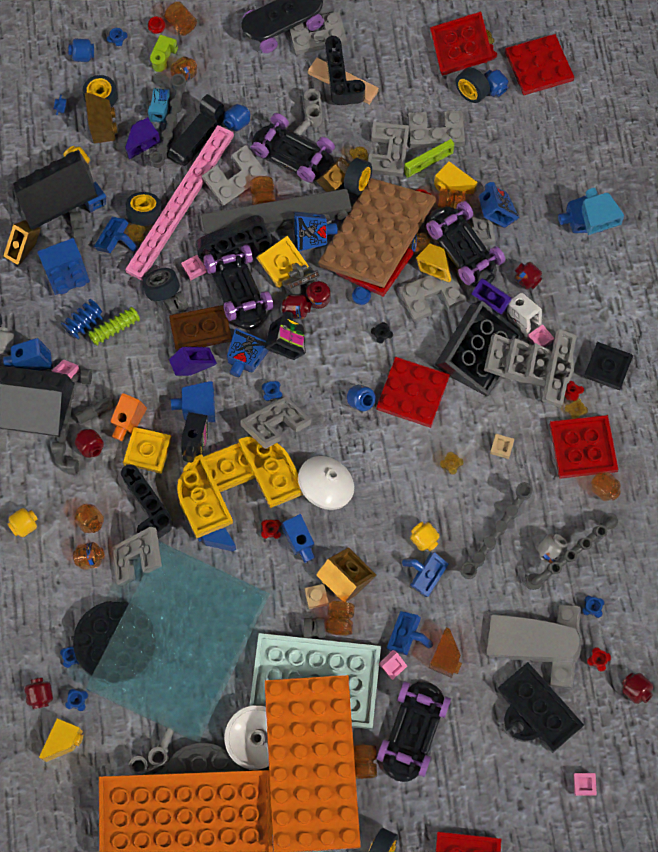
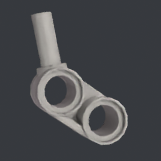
[294,88,322,136]
[129,727,174,775]

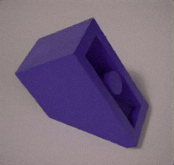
[125,117,161,160]
[471,278,512,314]
[169,347,217,376]

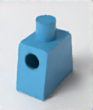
[582,188,624,235]

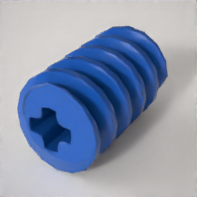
[61,299,103,339]

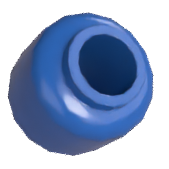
[68,38,94,62]
[484,70,509,97]
[224,104,251,131]
[347,384,376,411]

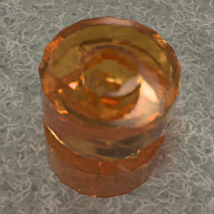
[164,1,197,36]
[250,176,276,205]
[438,188,466,209]
[326,601,355,636]
[353,745,377,779]

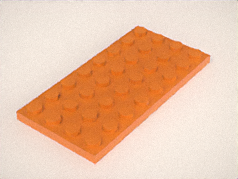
[265,675,361,852]
[99,770,273,852]

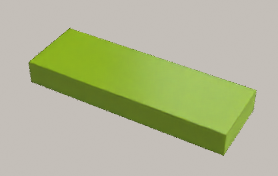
[404,139,455,178]

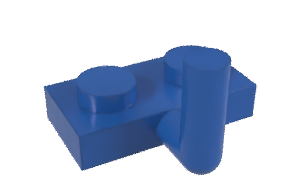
[94,217,137,253]
[402,552,449,597]
[386,611,433,655]

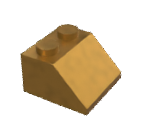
[85,93,118,144]
[316,547,376,603]

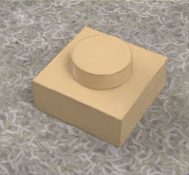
[490,434,514,459]
[304,584,329,609]

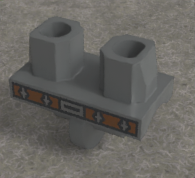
[281,263,320,295]

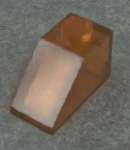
[429,627,462,678]

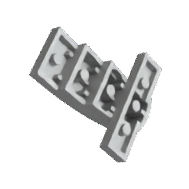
[484,329,576,407]
[486,605,581,688]

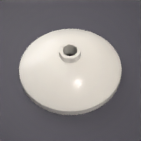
[298,456,354,510]
[224,706,269,770]

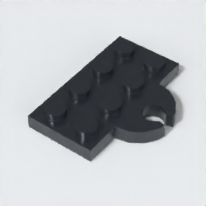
[497,662,584,753]

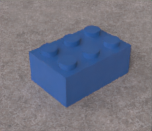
[37,238,90,295]

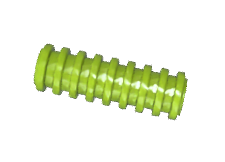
[88,306,140,346]

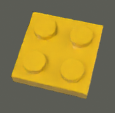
[257,236,309,288]
[123,427,172,474]

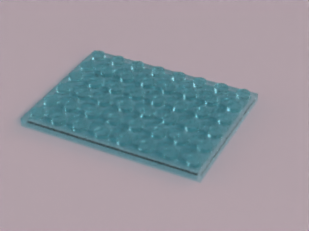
[86,542,270,743]

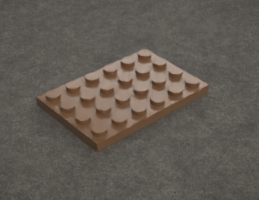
[318,178,436,288]

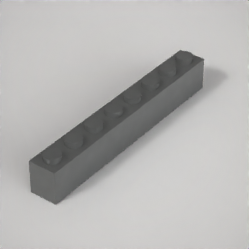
[201,189,351,235]

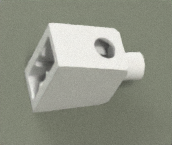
[507,293,542,339]

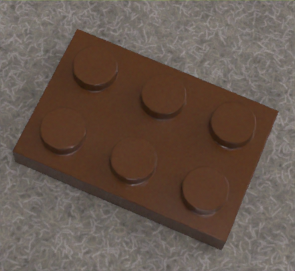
[169,305,232,352]

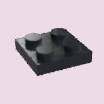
[584,341,633,391]

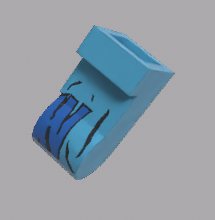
[148,88,170,123]

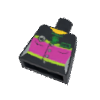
[265,311,306,360]
[181,412,208,463]

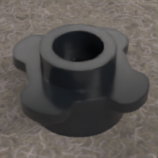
[371,322,393,344]

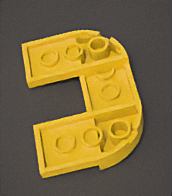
[177,436,303,539]

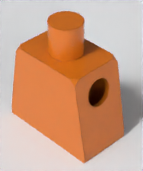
[111,393,147,442]

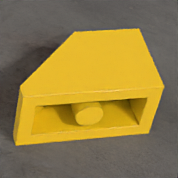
[434,161,478,195]
[416,243,451,282]
[39,718,83,762]

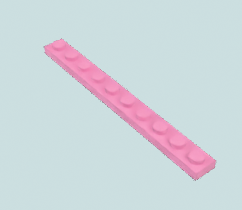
[125,125,234,280]

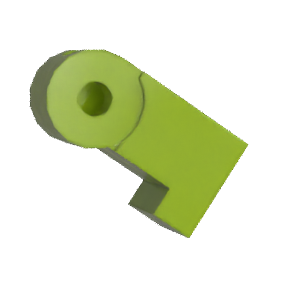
[150,35,178,72]

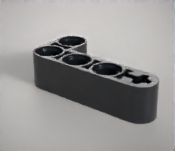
[325,36,366,105]
[168,94,225,166]
[196,215,273,260]
[121,464,173,539]

